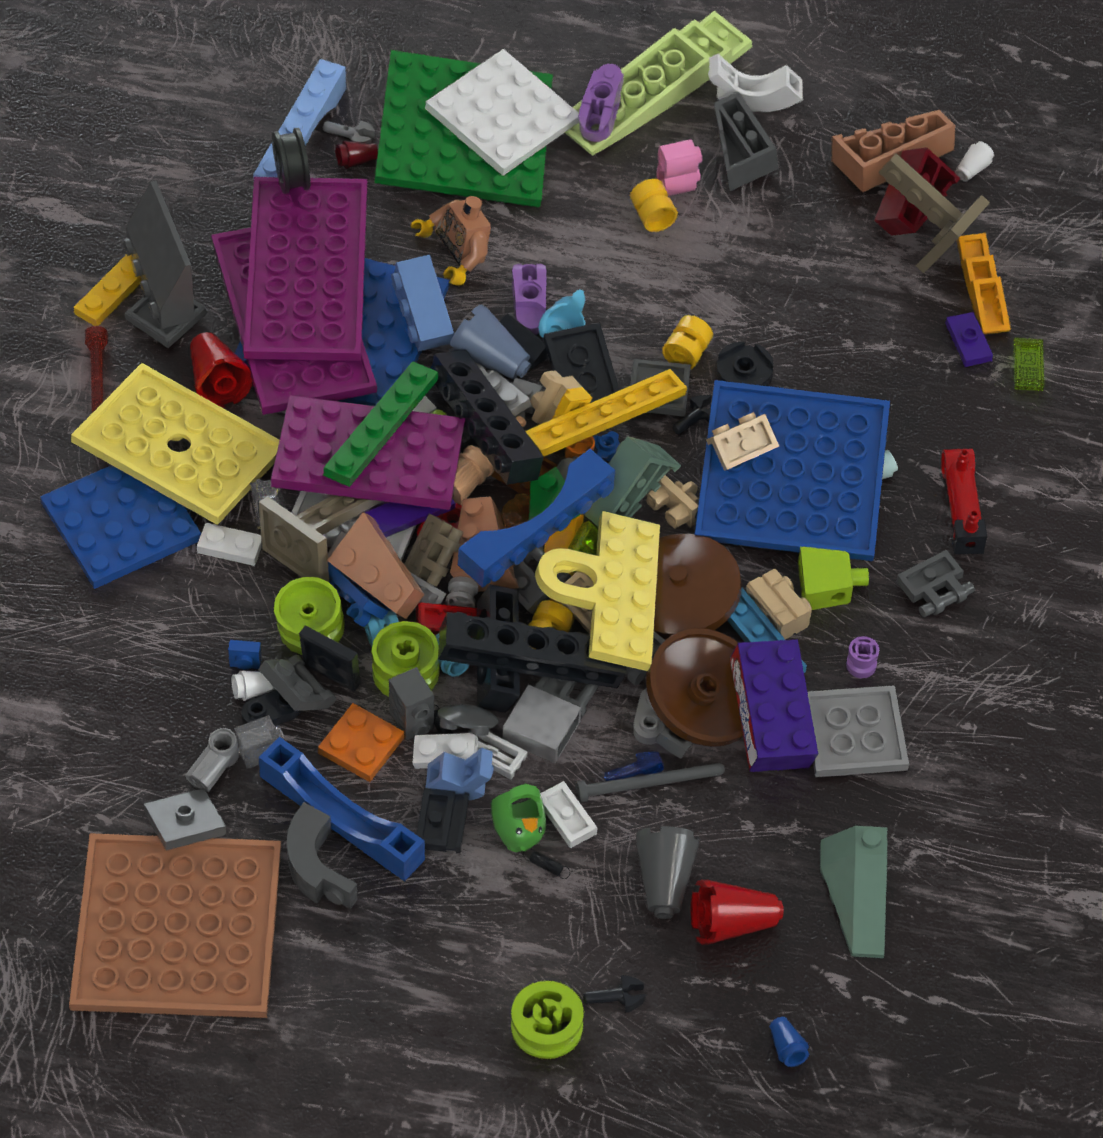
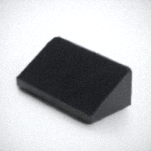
[500,313,547,373]

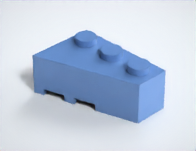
[391,255,454,352]

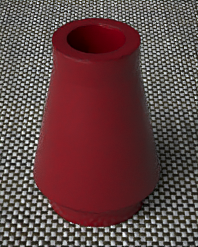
[335,141,378,169]

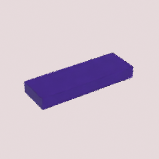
[365,498,455,537]

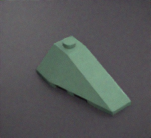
[820,826,887,958]

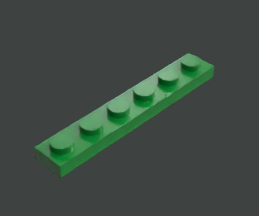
[323,361,438,487]

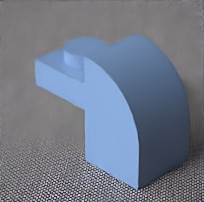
[426,748,494,800]

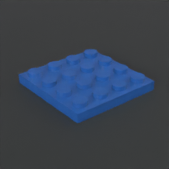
[40,465,201,589]

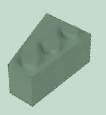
[584,436,681,527]

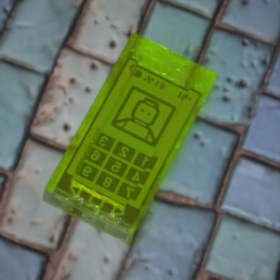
[1013,338,1044,391]

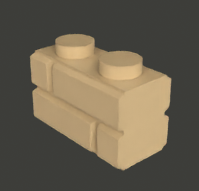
[746,568,812,640]

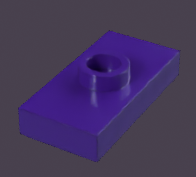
[945,312,993,367]

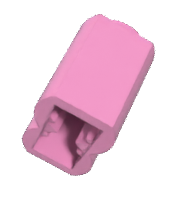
[656,139,702,196]

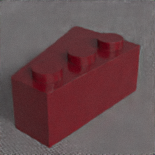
[874,147,961,236]

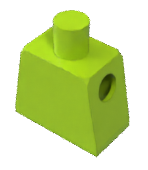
[798,547,869,610]

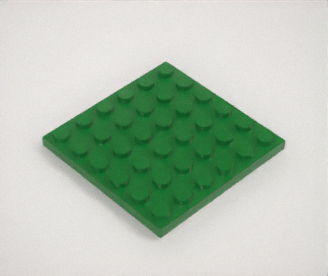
[374,50,553,207]

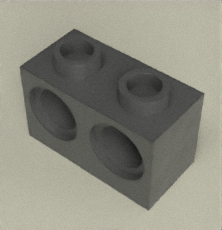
[389,667,434,741]

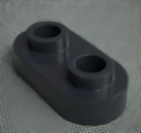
[242,690,301,731]

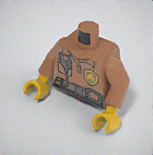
[411,196,491,286]

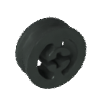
[272,128,311,194]

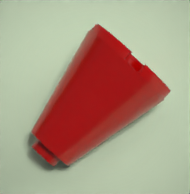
[190,332,253,408]
[691,879,784,944]

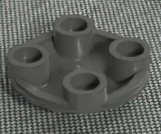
[438,704,499,736]

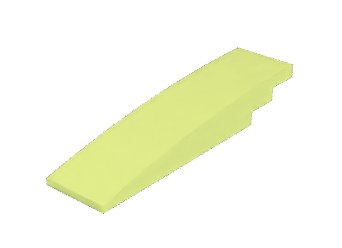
[565,11,752,156]

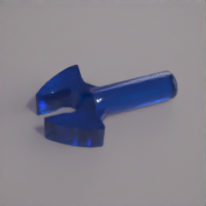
[604,752,664,781]

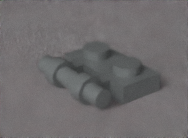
[896,550,975,618]

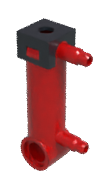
[941,449,987,555]

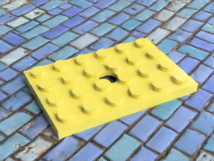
[71,363,279,525]

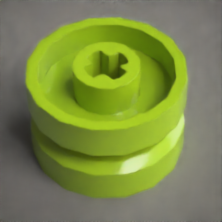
[274,577,345,655]
[371,621,439,697]

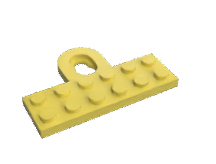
[535,511,660,671]

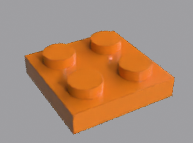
[318,703,405,782]

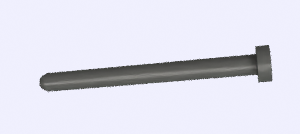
[575,763,725,803]

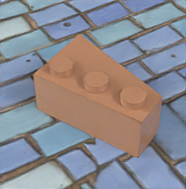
[327,511,424,619]

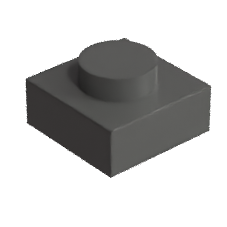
[655,727,693,759]

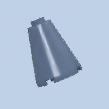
[449,304,531,379]

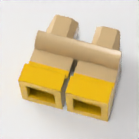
[530,370,592,424]

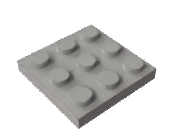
[807,685,909,777]

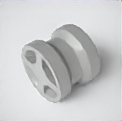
[445,576,478,608]

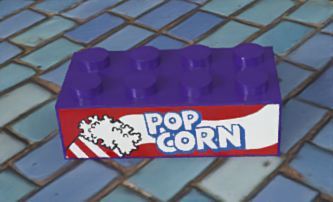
[730,639,819,772]

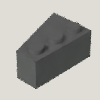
[714,92,779,192]

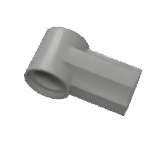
[186,728,239,792]

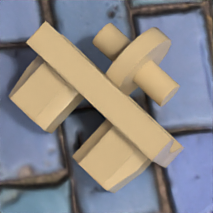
[646,475,699,529]

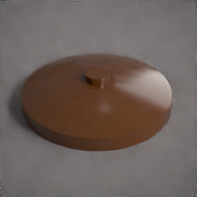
[654,534,742,640]
[646,628,743,747]

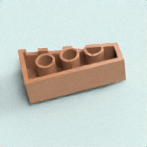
[832,110,955,192]

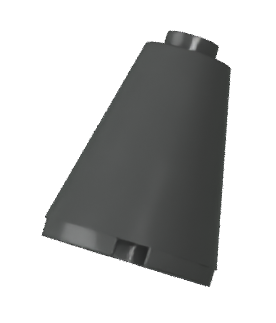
[636,826,700,919]

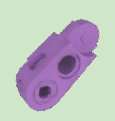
[579,64,624,142]
[512,264,547,335]

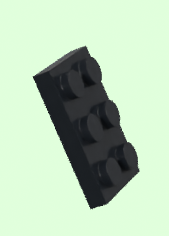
[543,323,620,403]

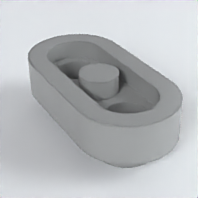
[633,688,666,745]

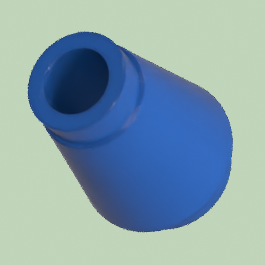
[769,1017,809,1067]

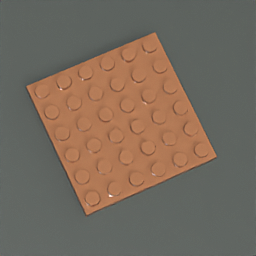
[69,833,282,1018]

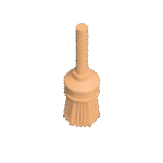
[452,416,526,505]

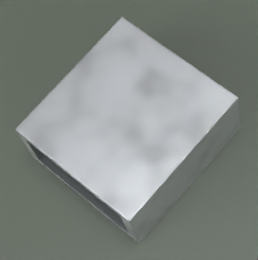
[503,685,581,763]

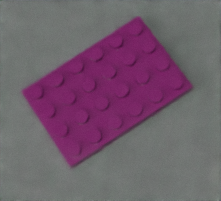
[271,395,465,510]

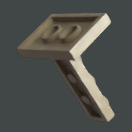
[878,153,990,273]
[259,495,382,582]

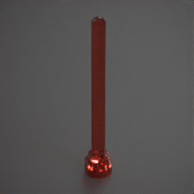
[85,326,108,413]

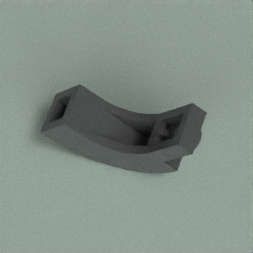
[287,802,358,909]

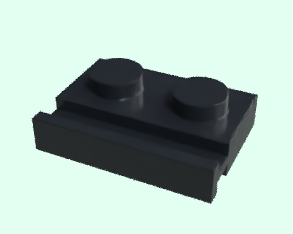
[416,788,469,854]

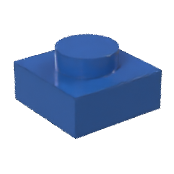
[228,640,262,670]

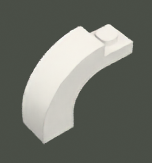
[708,54,803,112]

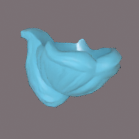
[538,290,585,338]

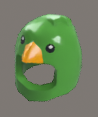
[491,784,546,852]

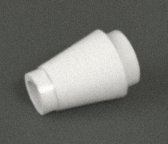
[955,141,994,182]
[231,670,276,701]

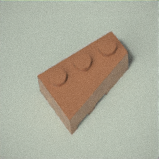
[450,496,519,592]

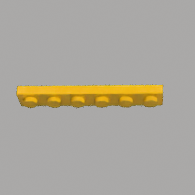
[526,369,687,457]

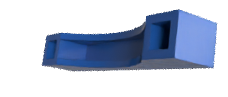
[458,449,616,588]
[259,737,425,882]

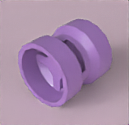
[846,636,880,678]

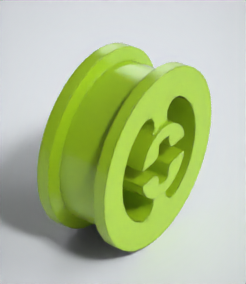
[511,981,584,1059]

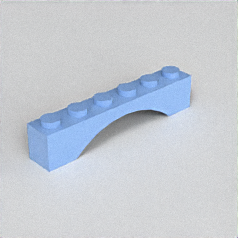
[253,59,346,177]

